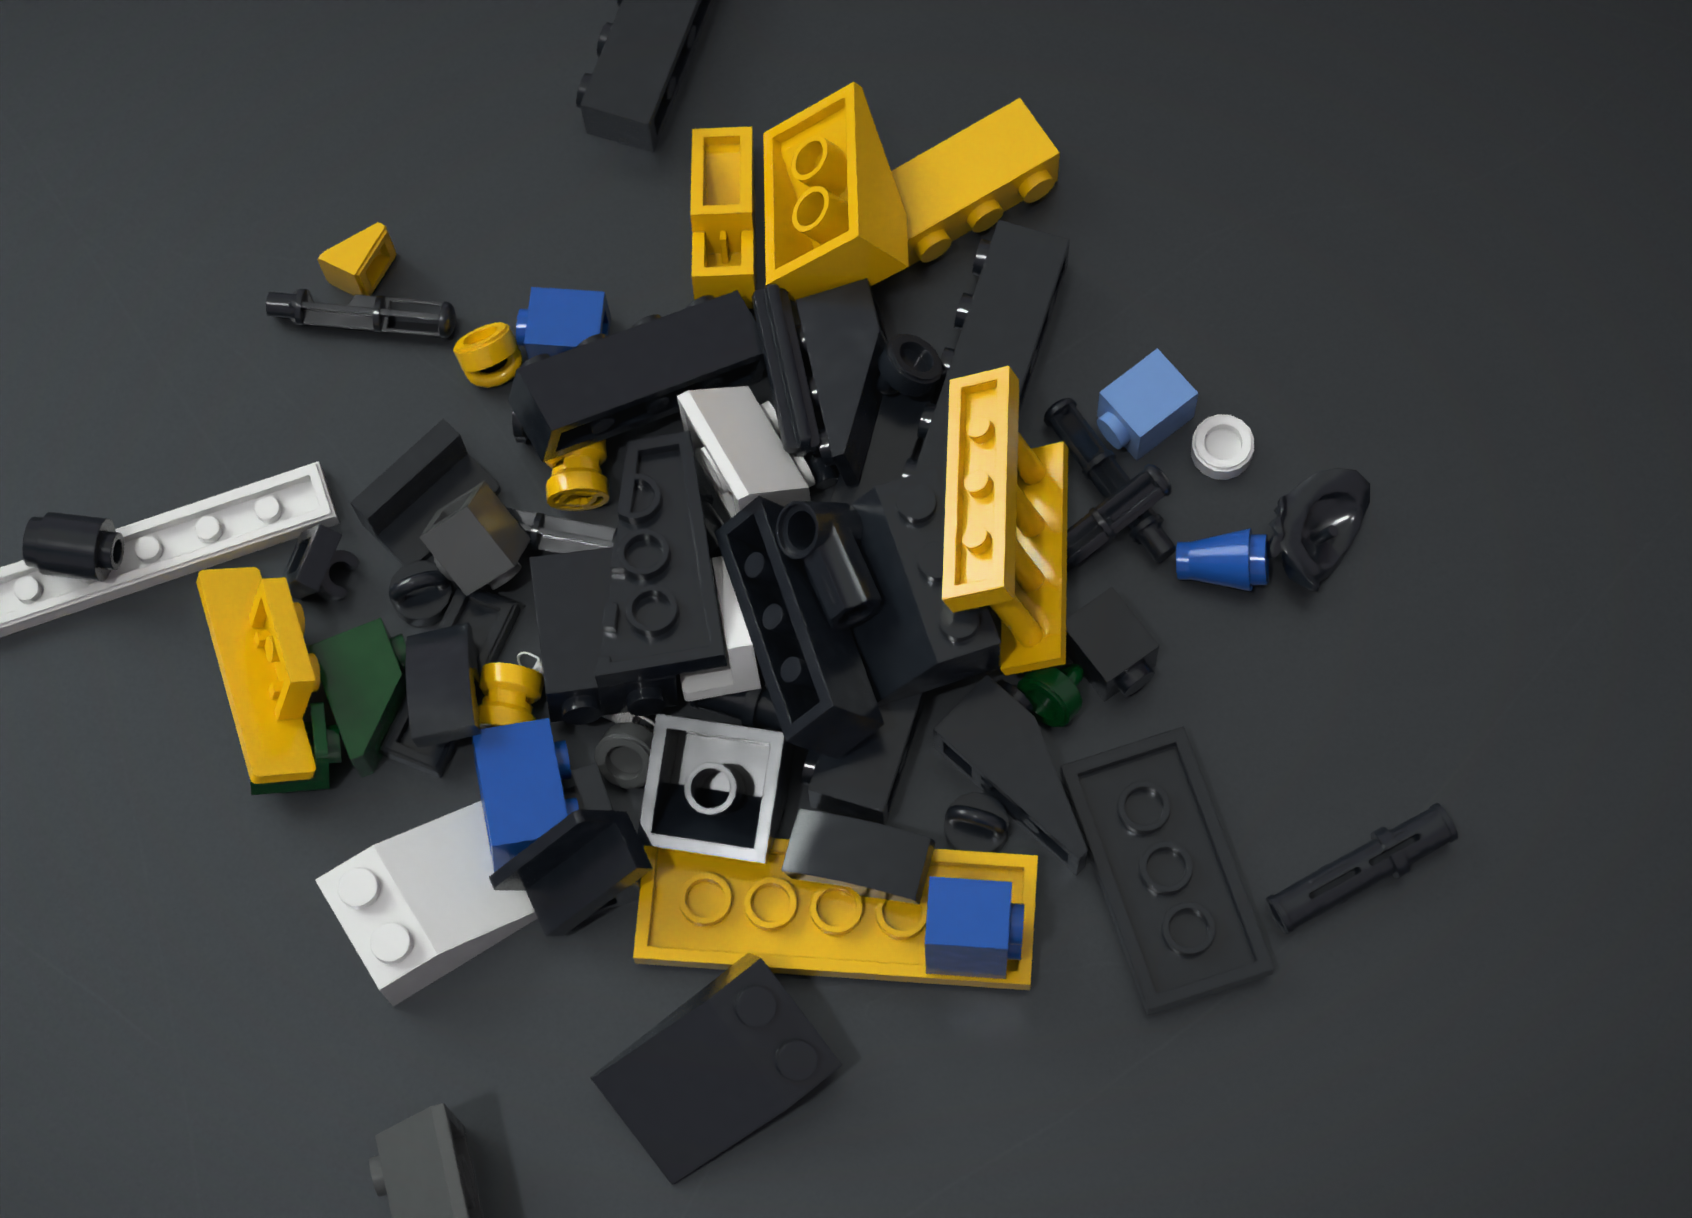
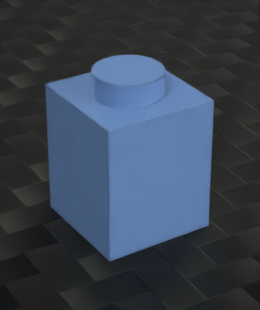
[1097,348,1198,461]

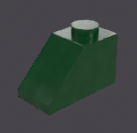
[308,618,407,778]

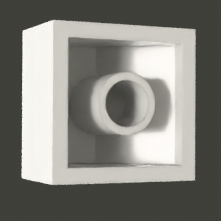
[677,386,815,518]

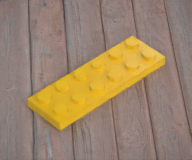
[633,838,1038,990]

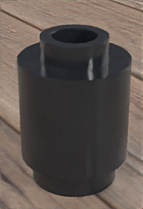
[22,512,124,582]

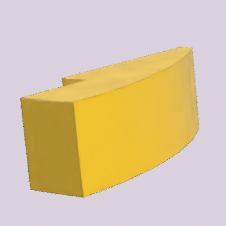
[690,126,757,309]

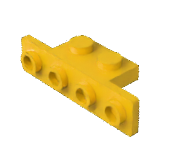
[196,567,320,784]

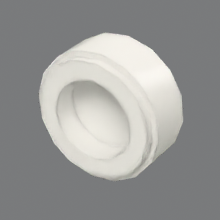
[1191,414,1254,480]

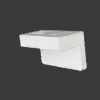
[680,556,761,701]

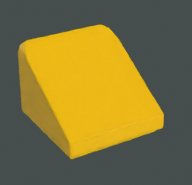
[317,222,397,296]

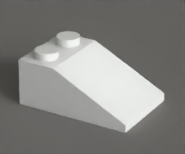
[315,801,538,1007]

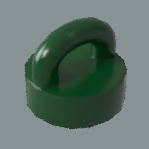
[1017,664,1085,727]

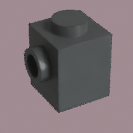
[419,480,531,597]

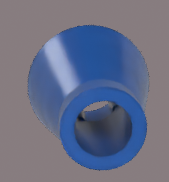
[1176,528,1269,592]

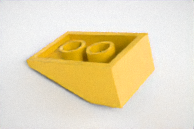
[763,82,909,303]

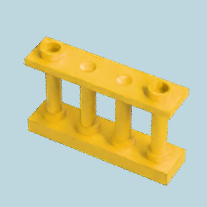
[942,366,1068,676]

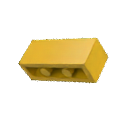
[891,98,1060,266]

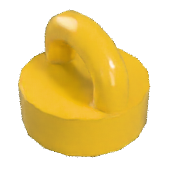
[453,322,523,388]

